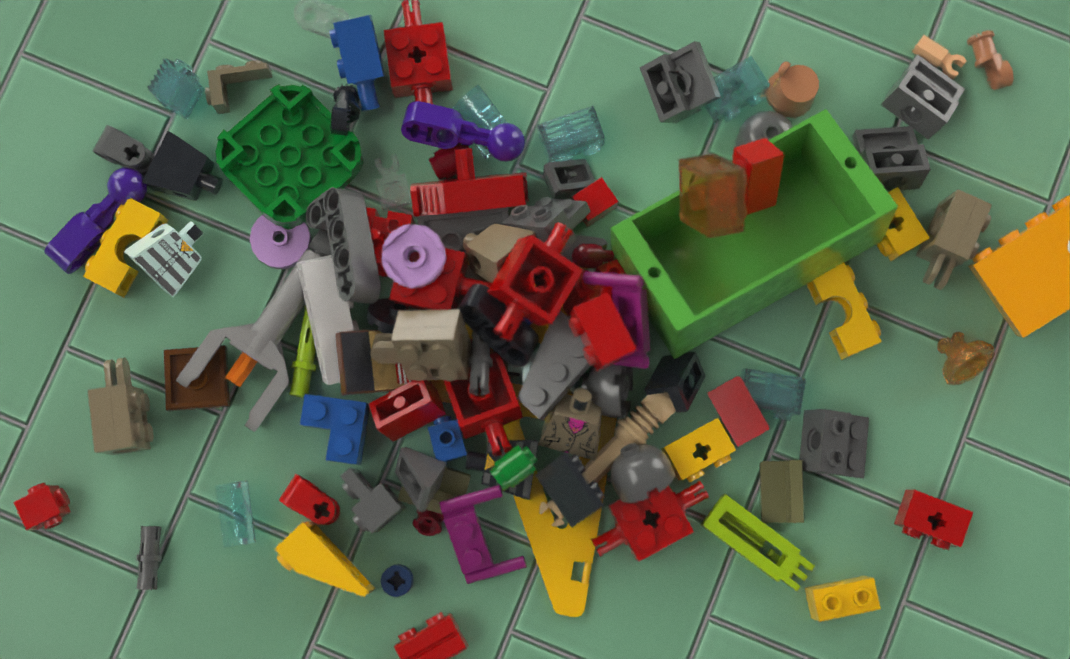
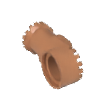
[967,30,1014,90]

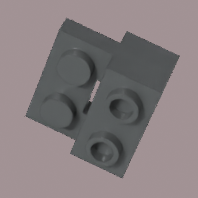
[639,41,721,123]
[881,54,965,140]
[852,126,931,191]
[502,197,591,255]
[799,409,869,478]
[340,468,407,533]

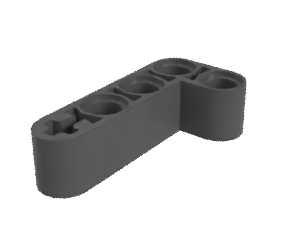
[306,187,381,304]

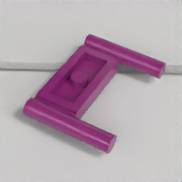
[583,271,650,369]
[439,485,527,584]

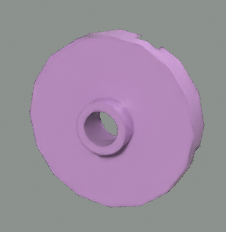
[250,215,311,269]
[382,224,446,288]

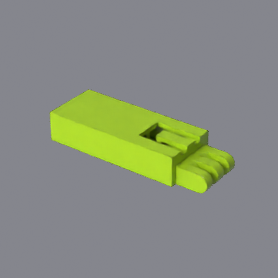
[700,494,815,591]

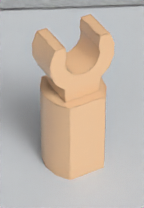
[912,35,967,80]

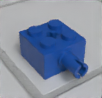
[329,15,385,111]

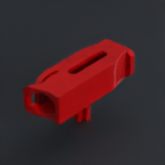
[410,148,529,217]

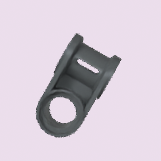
[92,125,155,174]

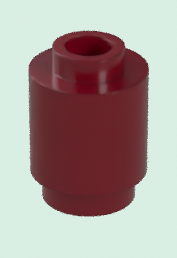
[428,143,474,180]

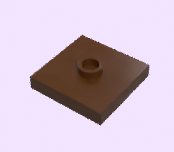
[164,345,230,412]

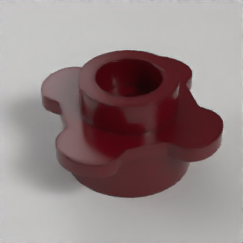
[412,509,444,536]

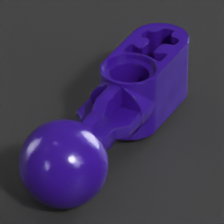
[401,101,525,162]
[44,168,147,274]

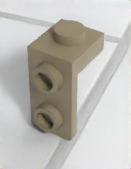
[205,60,273,114]

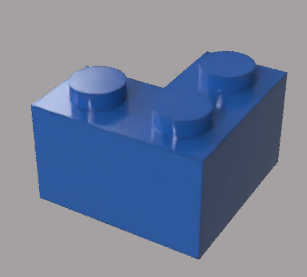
[300,394,370,465]

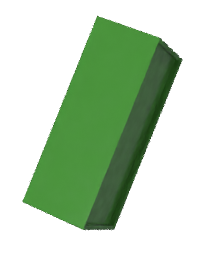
[610,109,898,359]

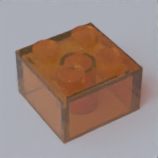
[679,153,747,238]

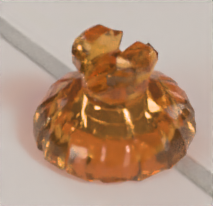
[937,332,995,386]

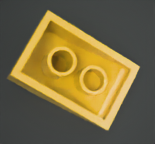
[275,521,375,597]

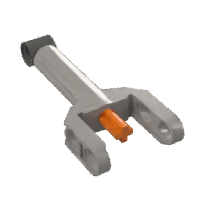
[176,230,332,432]

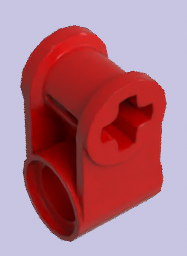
[279,474,340,525]

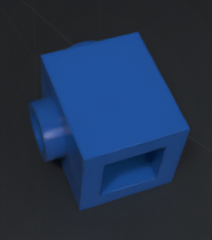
[427,416,467,462]

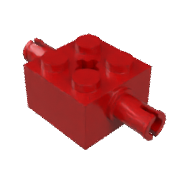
[384,0,453,104]
[487,223,583,341]
[375,248,492,310]
[443,338,523,456]
[591,480,709,562]

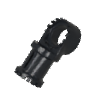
[330,84,360,136]

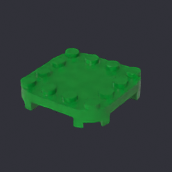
[215,84,364,229]

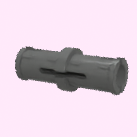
[468,331,493,395]
[136,526,162,590]

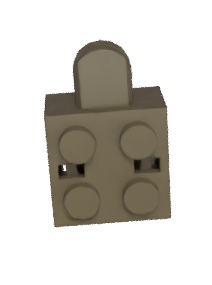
[916,189,992,290]
[370,309,472,381]
[88,357,154,455]

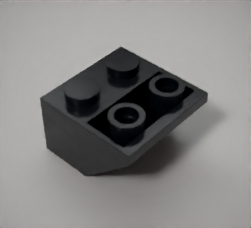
[535,452,605,527]

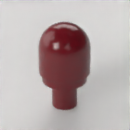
[572,244,614,268]

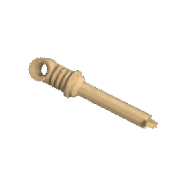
[539,392,675,527]

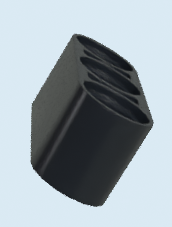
[457,284,539,367]

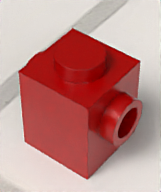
[13,482,71,530]

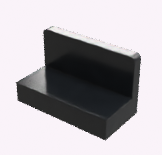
[644,351,706,413]

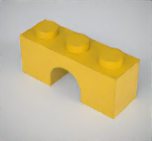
[83,198,168,298]
[806,262,882,360]

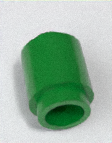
[489,445,538,491]

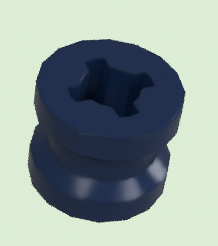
[381,564,414,597]

